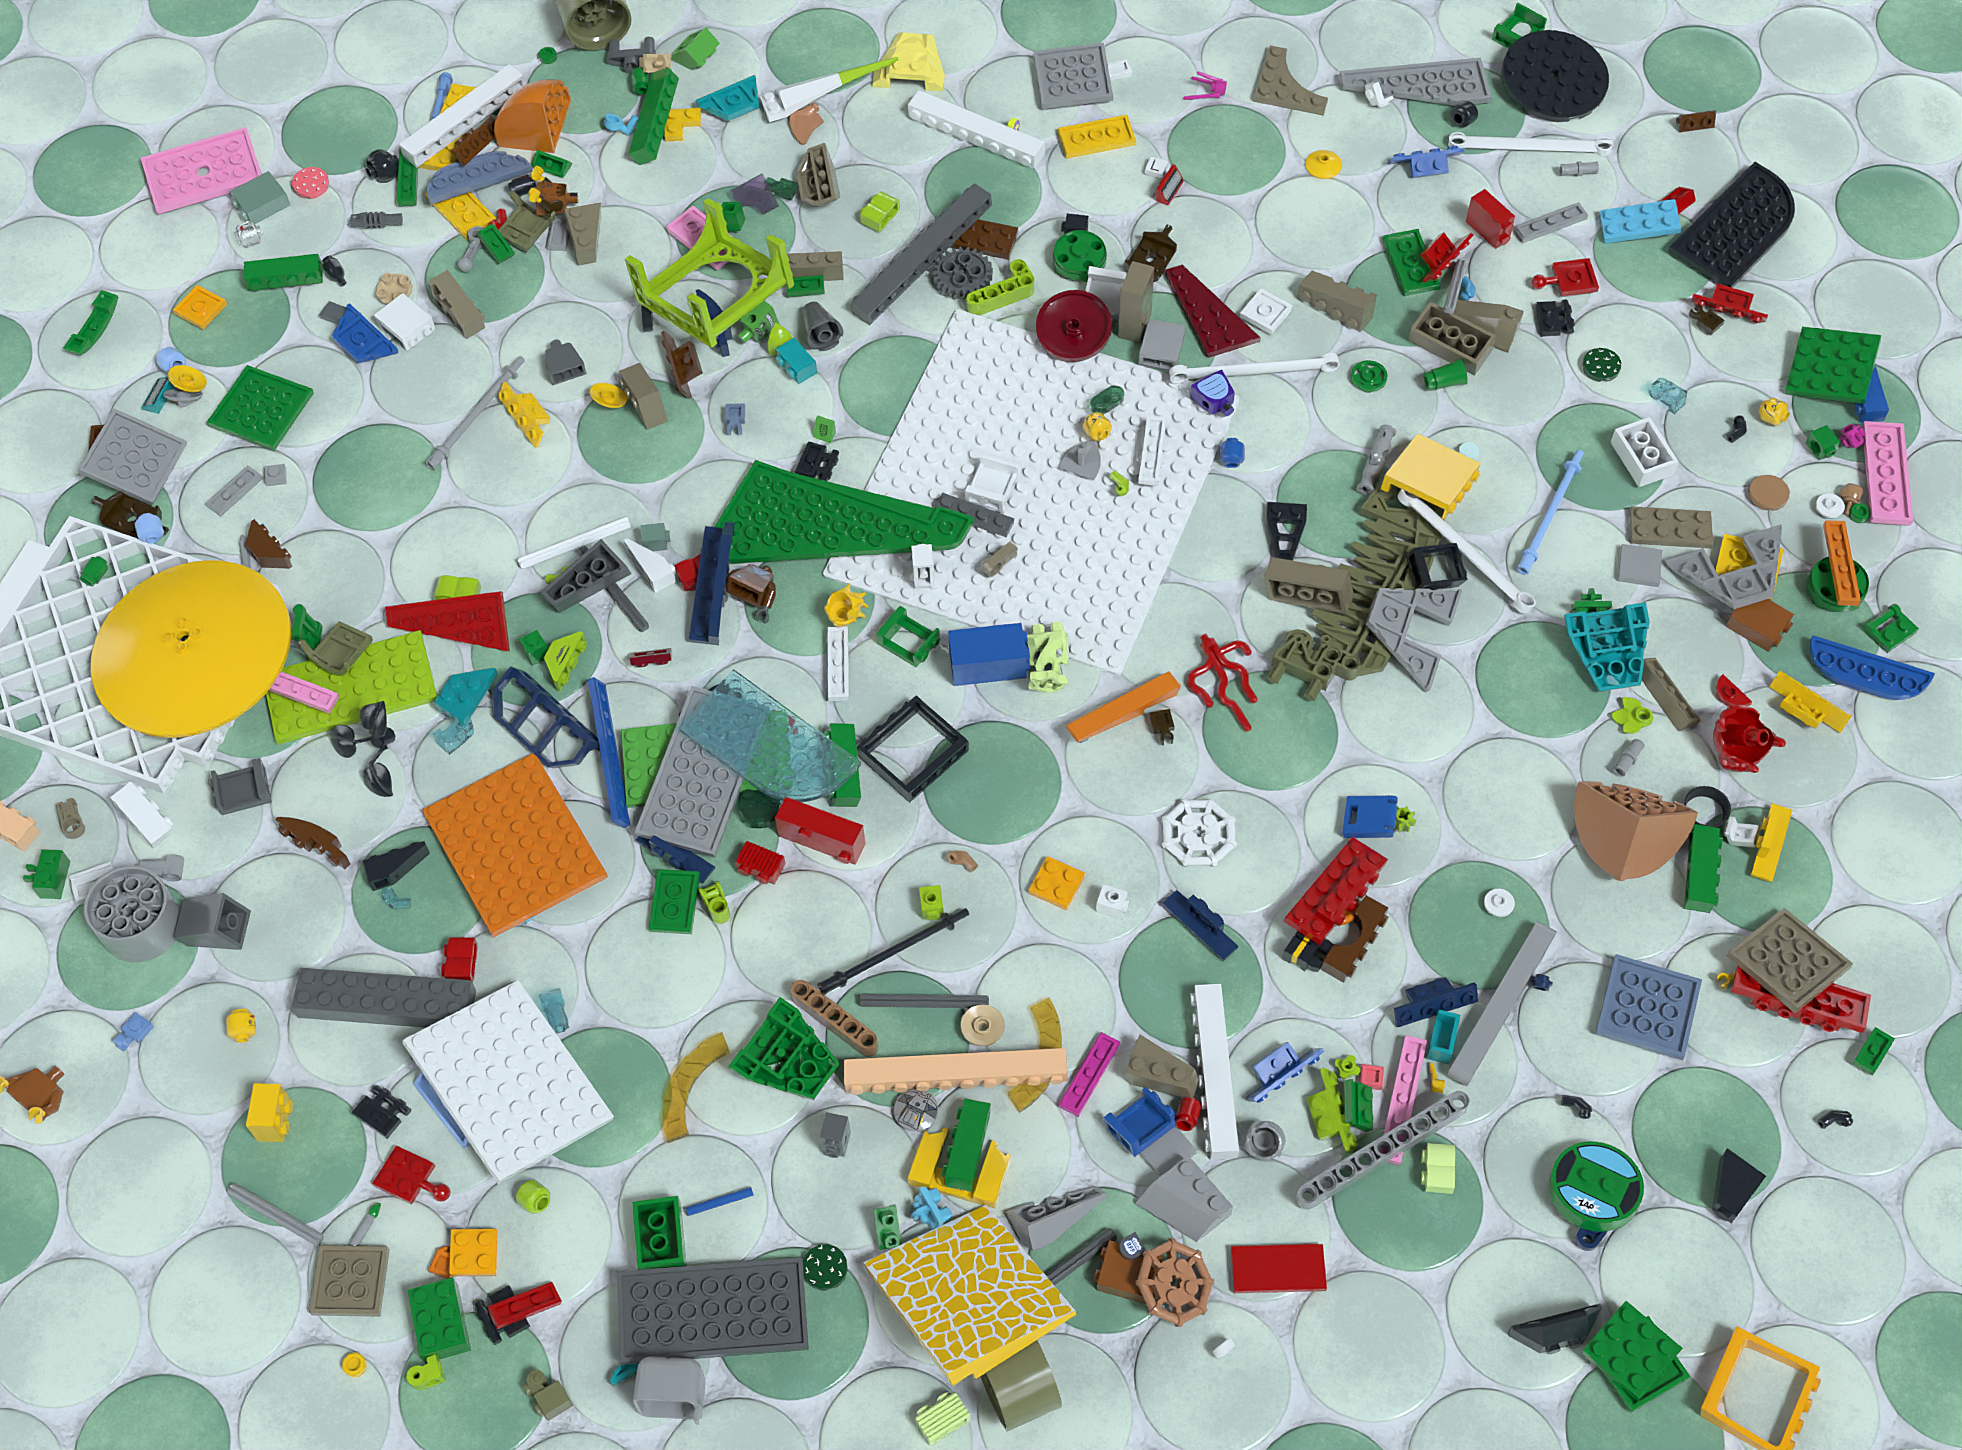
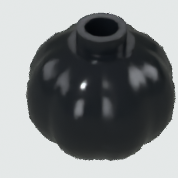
[365,149,399,183]

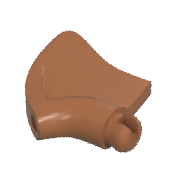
[790,102,824,145]

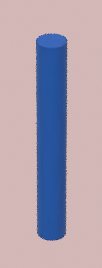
[686,1187,754,1216]

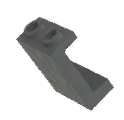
[209,758,272,815]

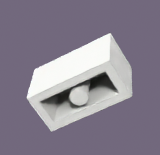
[911,544,935,588]

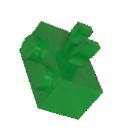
[23,849,71,899]

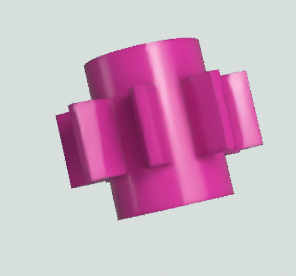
[1839,424,1866,448]

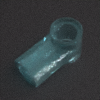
[539,988,570,1033]

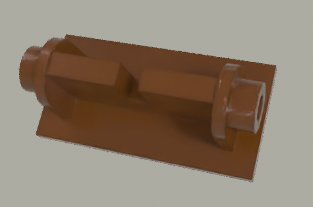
[1676,110,1716,132]

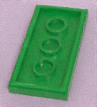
[1382,229,1441,296]

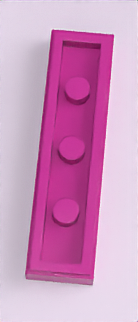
[1059,1032,1120,1117]

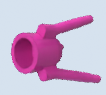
[1183,71,1227,100]

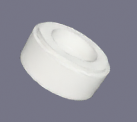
[1213,1338,1236,1359]

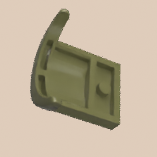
[499,191,556,252]
[299,621,373,675]

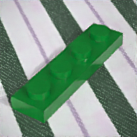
[397,149,418,206]

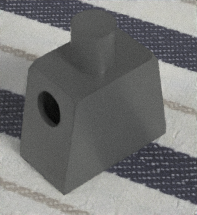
[545,339,587,386]

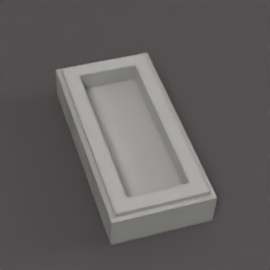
[547,218,569,251]

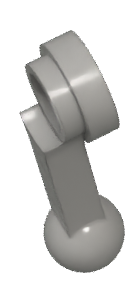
[458,226,484,272]

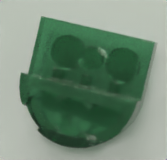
[738,787,781,829]

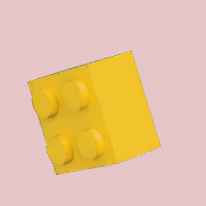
[246,1083,293,1142]

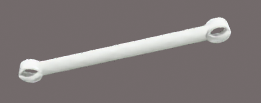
[1448,132,1613,156]
[1169,353,1340,384]
[1398,489,1536,614]

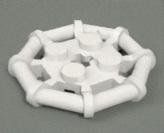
[1161,798,1237,867]

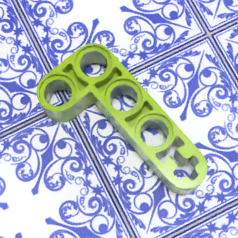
[967,259,1035,316]

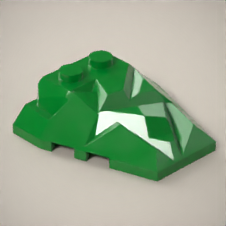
[728,997,840,1100]

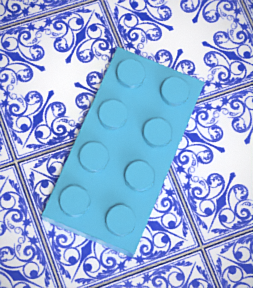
[1600,199,1681,244]

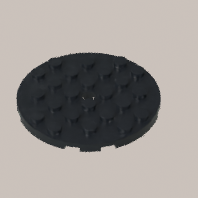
[1501,30,1609,122]

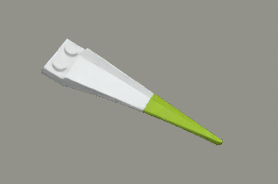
[759,57,899,122]

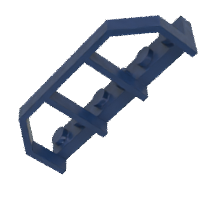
[689,522,735,646]
[493,666,600,768]

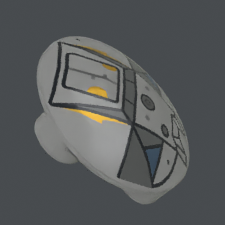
[894,1089,938,1133]

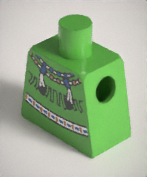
[737,300,779,344]

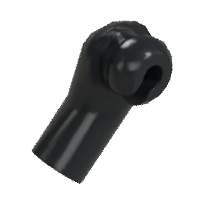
[1727,415,1747,443]
[1561,1095,1592,1119]
[1817,1110,1853,1129]

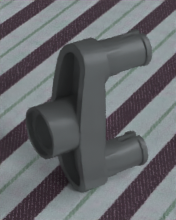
[607,36,656,73]

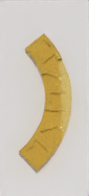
[1008,997,1062,1113]
[663,1032,730,1143]

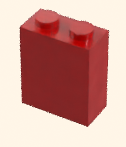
[1466,189,1515,249]

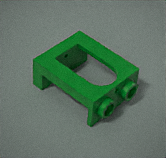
[1491,2,1547,49]
[876,606,941,668]

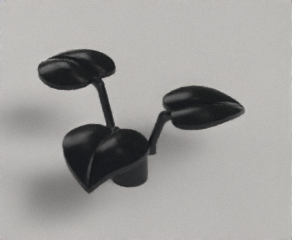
[330,701,396,797]

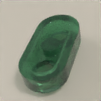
[1090,385,1124,415]

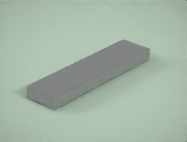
[1513,202,1588,243]

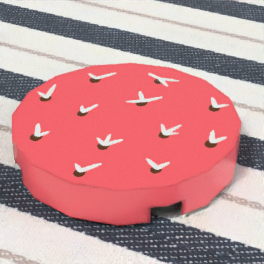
[292,167,329,199]

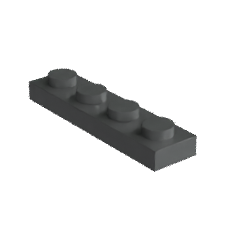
[934,492,1014,538]

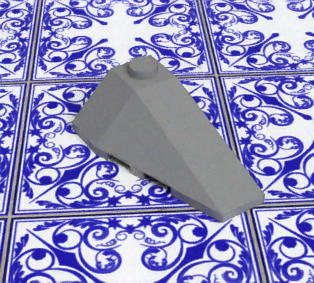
[1006,1186,1107,1250]

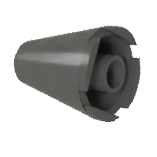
[803,302,843,351]

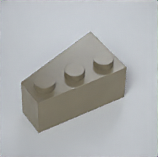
[429,270,485,339]

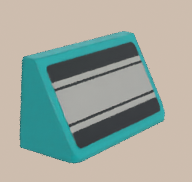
[141,376,174,414]

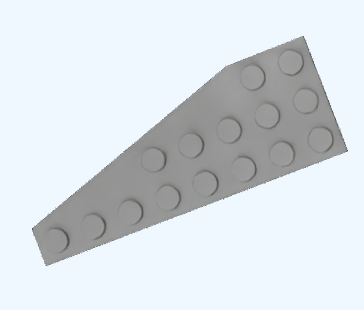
[1340,57,1492,106]

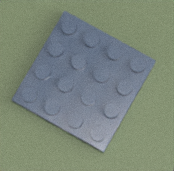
[1595,954,1702,1060]

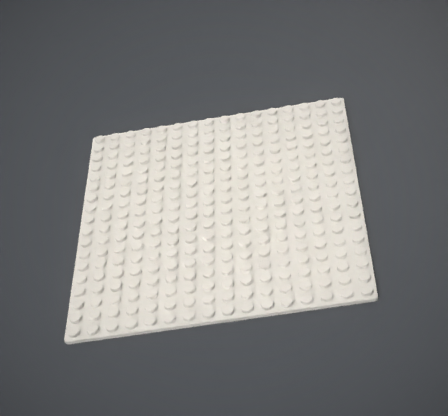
[823,310,1240,675]

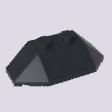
[1508,1303,1602,1354]

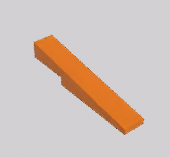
[1066,671,1181,743]

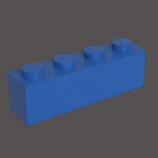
[1855,366,1889,423]

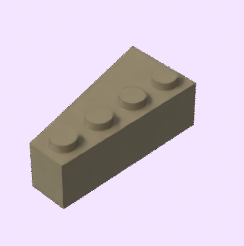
[1298,270,1377,332]

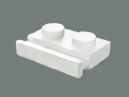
[69,862,114,905]

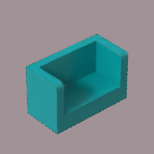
[1427,1010,1461,1065]

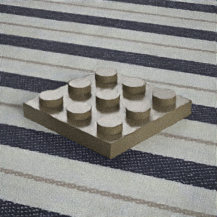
[310,1245,390,1317]

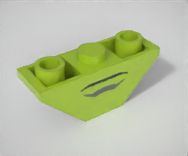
[544,631,587,691]

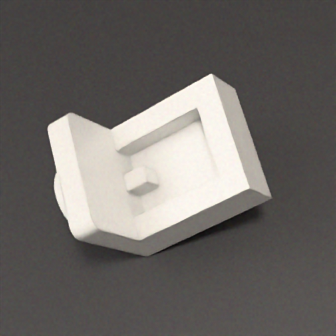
[1364,82,1394,108]
[1724,817,1760,847]

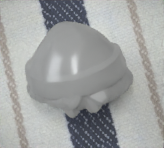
[1244,1121,1286,1162]

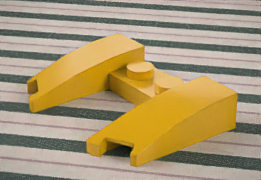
[908,1128,1011,1209]

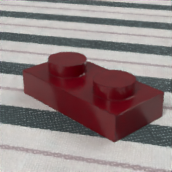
[630,648,672,667]

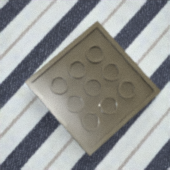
[1727,908,1853,1013]

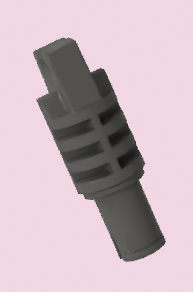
[350,211,403,229]

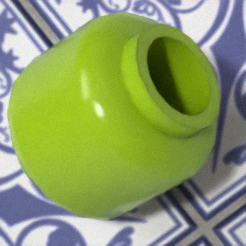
[516,1180,550,1214]

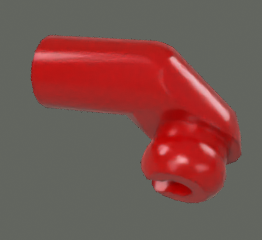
[489,208,507,230]

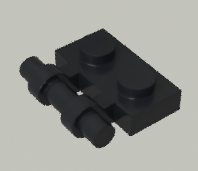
[1535,299,1575,337]
[795,441,839,481]
[352,1085,412,1139]
[474,1285,531,1345]

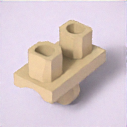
[639,54,672,72]

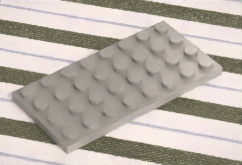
[635,686,770,858]

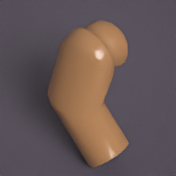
[947,850,978,872]

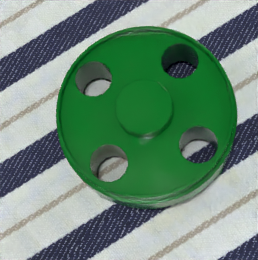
[1053,230,1107,282]
[1807,556,1869,612]

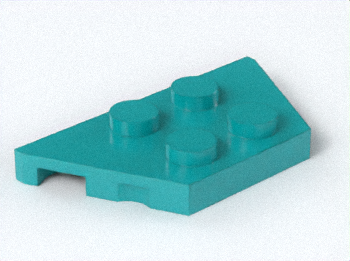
[695,75,759,121]
[434,668,498,726]

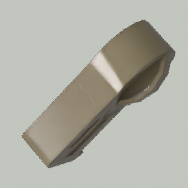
[982,541,1018,577]
[56,798,85,839]

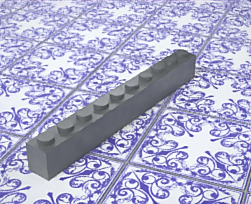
[851,183,992,326]

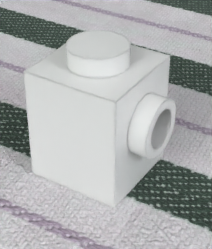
[1096,885,1130,919]

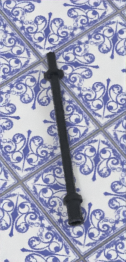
[817,908,969,995]

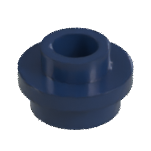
[1531,974,1553,991]

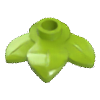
[1611,697,1654,734]

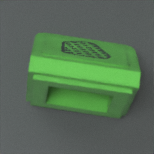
[813,415,836,443]

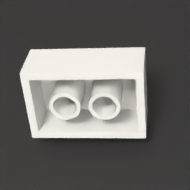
[1611,417,1678,487]

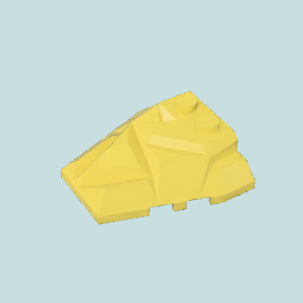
[872,32,945,92]

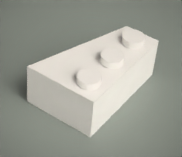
[110,782,174,848]

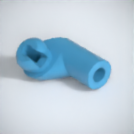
[1461,276,1476,301]

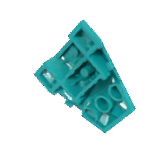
[1564,602,1650,692]

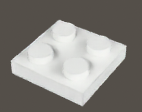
[1240,289,1293,335]

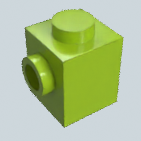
[919,885,944,920]

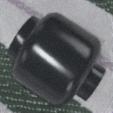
[1451,101,1478,128]

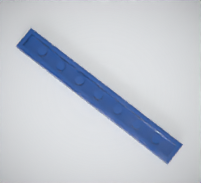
[588,677,630,828]

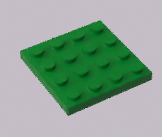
[1785,326,1881,404]
[207,365,314,451]

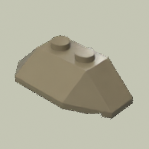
[796,143,840,206]

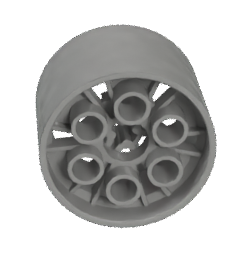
[84,866,181,962]

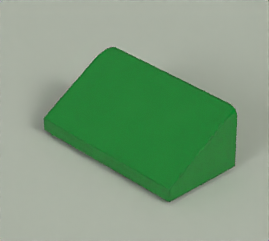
[531,150,572,178]

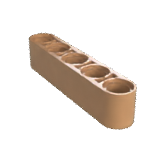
[791,980,878,1057]

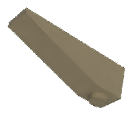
[1454,300,1524,353]

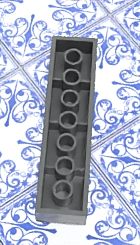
[291,968,476,1028]

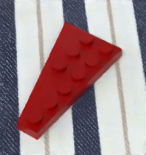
[385,591,510,652]

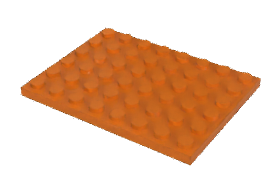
[422,753,608,938]

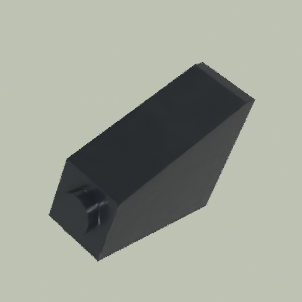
[1712,1148,1766,1224]

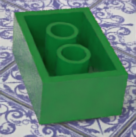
[632,1195,687,1270]
[408,1277,471,1364]

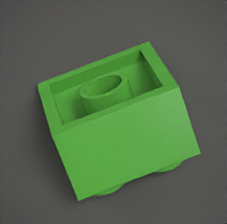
[670,27,720,70]

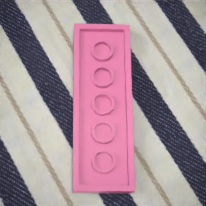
[1862,421,1913,525]

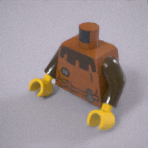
[528,166,578,215]

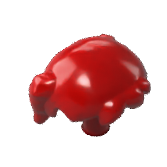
[1713,705,1786,773]

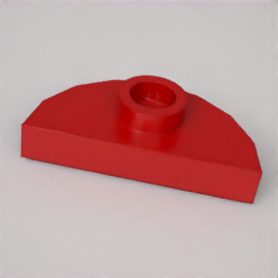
[1716,674,1752,707]

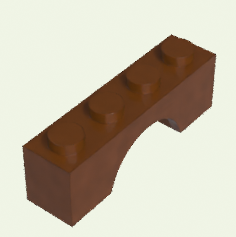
[1321,895,1389,983]

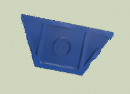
[332,303,398,363]

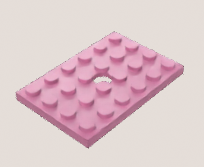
[141,127,262,214]

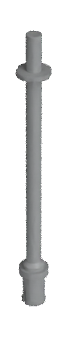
[425,356,525,470]

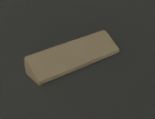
[1642,658,1700,731]

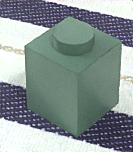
[640,523,671,551]

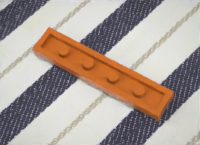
[1823,520,1861,606]

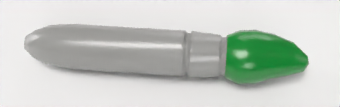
[349,1203,381,1246]

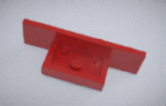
[1421,232,1474,283]
[1691,284,1768,323]

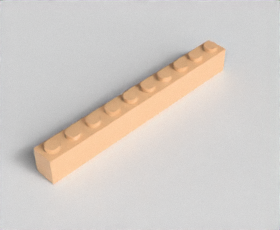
[844,1048,1068,1095]

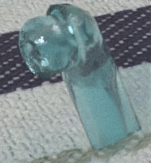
[382,887,411,909]

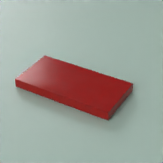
[1231,1244,1327,1294]

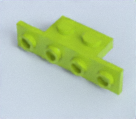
[1307,1067,1358,1154]

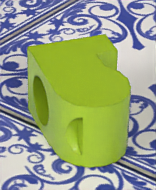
[406,1355,446,1390]

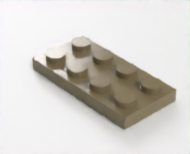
[1630,506,1713,549]

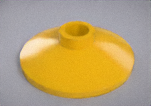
[1305,150,1342,179]
[168,365,207,392]
[590,383,628,408]

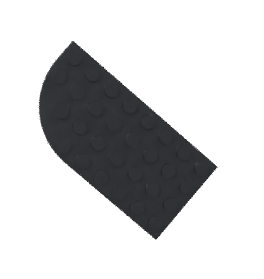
[1668,161,1795,288]

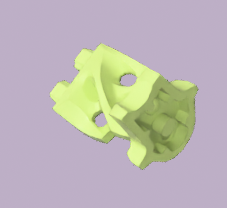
[1027,621,1069,693]

